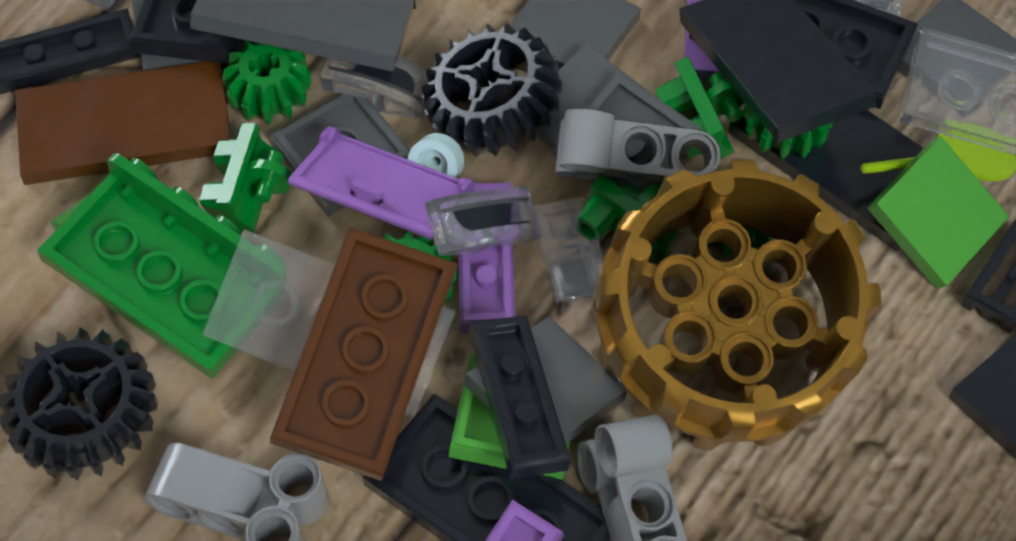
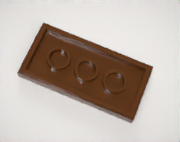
[15,61,232,185]
[270,227,457,481]

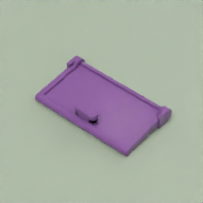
[288,126,474,240]

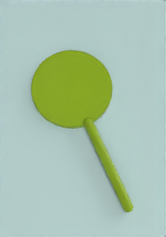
[860,124,1016,181]

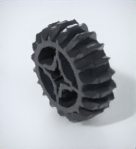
[421,22,563,157]
[0,327,158,481]

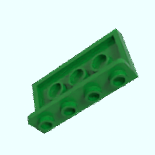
[37,153,289,379]

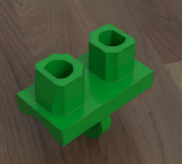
[655,56,745,159]
[199,123,292,232]
[576,174,679,264]

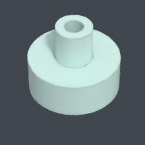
[408,133,464,178]

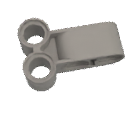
[555,109,721,183]
[577,414,687,541]
[144,443,329,541]

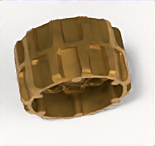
[592,158,881,451]

